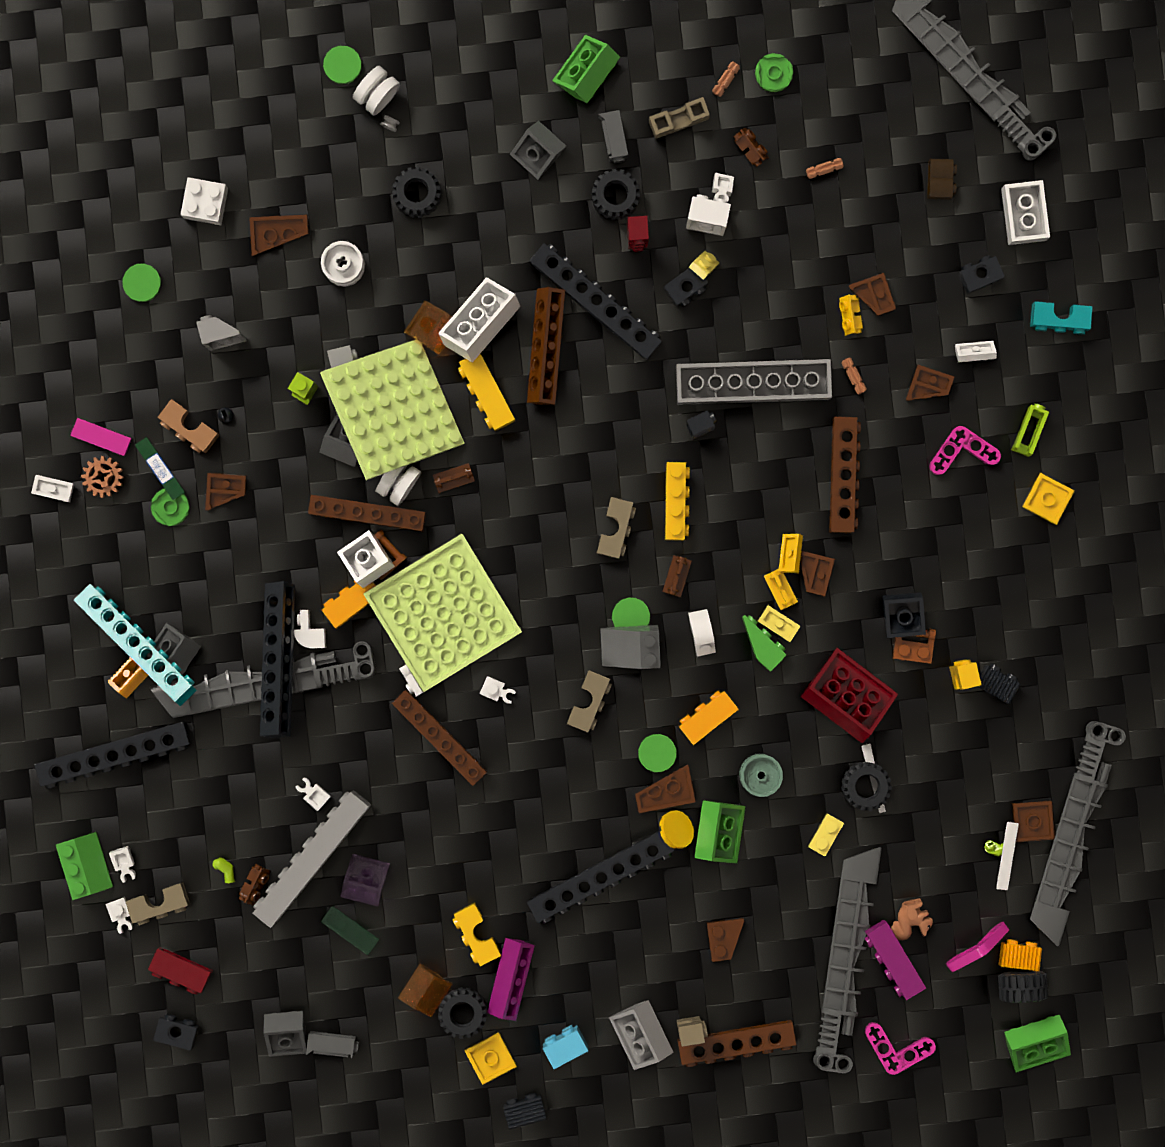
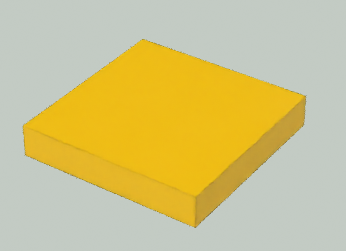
[1022,473,1074,525]
[465,1032,517,1085]

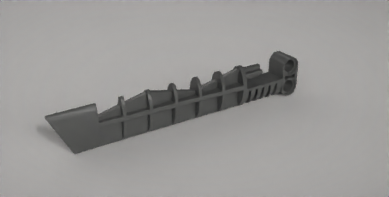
[892,0,1056,161]
[149,642,376,718]
[1030,721,1126,946]
[813,847,882,1073]

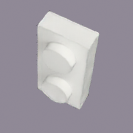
[955,341,997,362]
[31,475,74,502]

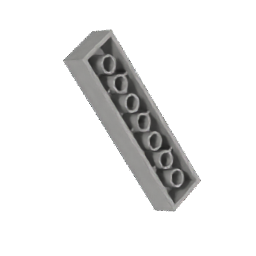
[676,359,832,405]
[252,790,371,928]

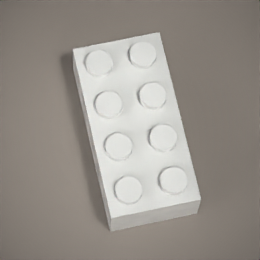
[438,277,520,363]

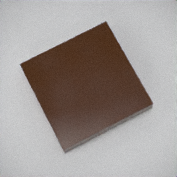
[1012,801,1055,842]

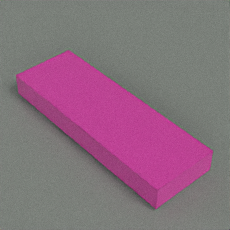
[71,418,132,456]

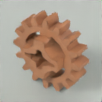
[81,456,124,498]

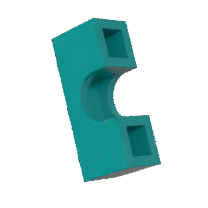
[1030,302,1092,334]

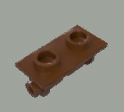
[734,128,769,167]
[433,463,475,493]
[662,555,692,597]
[239,864,271,905]

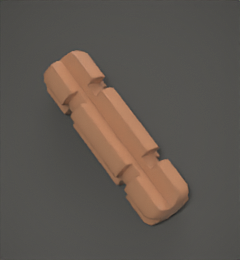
[712,61,740,97]
[806,158,843,179]
[842,358,867,394]

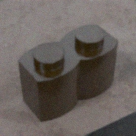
[927,159,957,199]

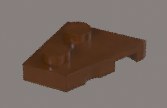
[849,273,896,316]
[906,365,954,400]
[205,473,247,510]
[800,551,835,597]
[707,918,744,962]

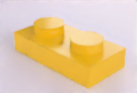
[778,534,803,573]

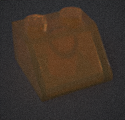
[404,301,452,355]
[398,963,452,1017]

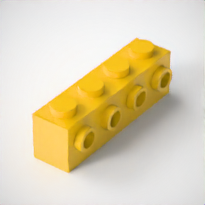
[458,354,515,431]
[665,462,690,541]

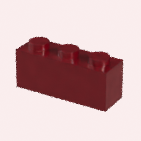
[627,216,649,252]
[148,947,213,994]

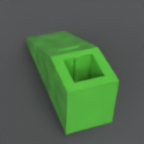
[742,615,786,672]

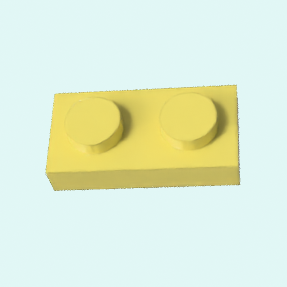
[689,251,719,280]
[757,605,800,642]
[808,814,844,856]

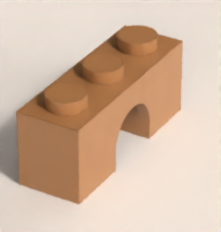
[158,399,220,453]

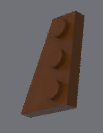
[249,215,309,256]
[635,764,695,813]

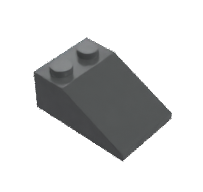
[600,625,661,669]

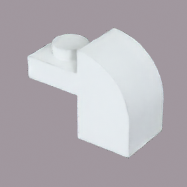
[688,609,716,656]
[294,610,326,648]

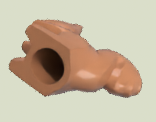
[891,898,933,941]

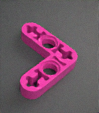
[929,426,1001,475]
[946,922,1009,972]
[865,1022,936,1075]

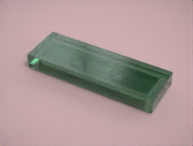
[321,906,379,955]

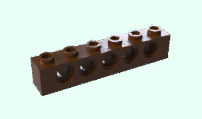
[527,287,565,405]
[829,417,861,533]
[308,495,426,532]
[392,690,487,786]
[677,1020,796,1067]

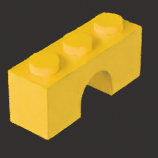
[949,660,981,690]
[453,903,501,966]

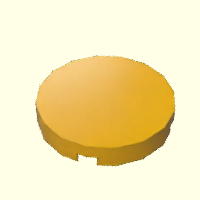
[659,810,694,849]

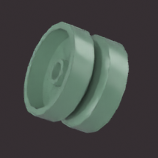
[739,754,783,797]

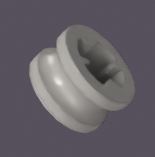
[381,115,400,132]

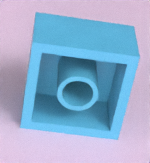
[543,1025,588,1069]

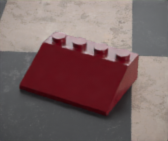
[801,648,898,743]

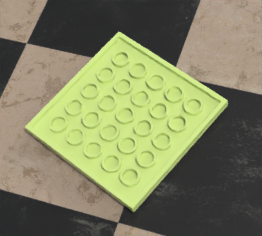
[320,339,464,480]
[363,534,522,692]

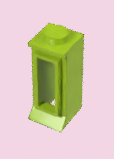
[288,372,319,405]
[1011,404,1049,457]

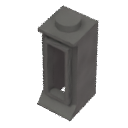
[598,110,628,164]
[306,1031,359,1058]

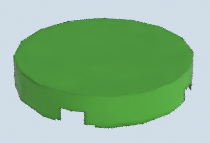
[323,46,361,84]
[755,53,793,92]
[123,264,161,302]
[151,489,190,526]
[612,598,650,627]
[638,734,676,772]

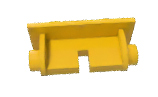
[839,294,863,336]
[764,569,798,610]

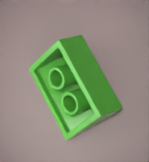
[552,35,620,103]
[695,800,745,863]
[56,832,113,900]
[1004,1015,1071,1072]

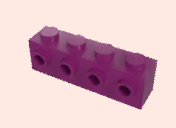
[864,920,926,1000]
[487,938,535,1021]

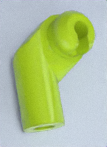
[985,840,1004,856]
[213,858,235,883]

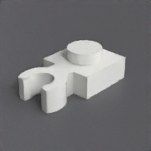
[712,173,734,203]
[399,665,423,696]
[480,676,516,704]
[296,777,331,811]
[109,846,136,883]
[106,897,133,934]

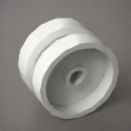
[353,66,400,116]
[321,241,365,287]
[376,465,421,506]

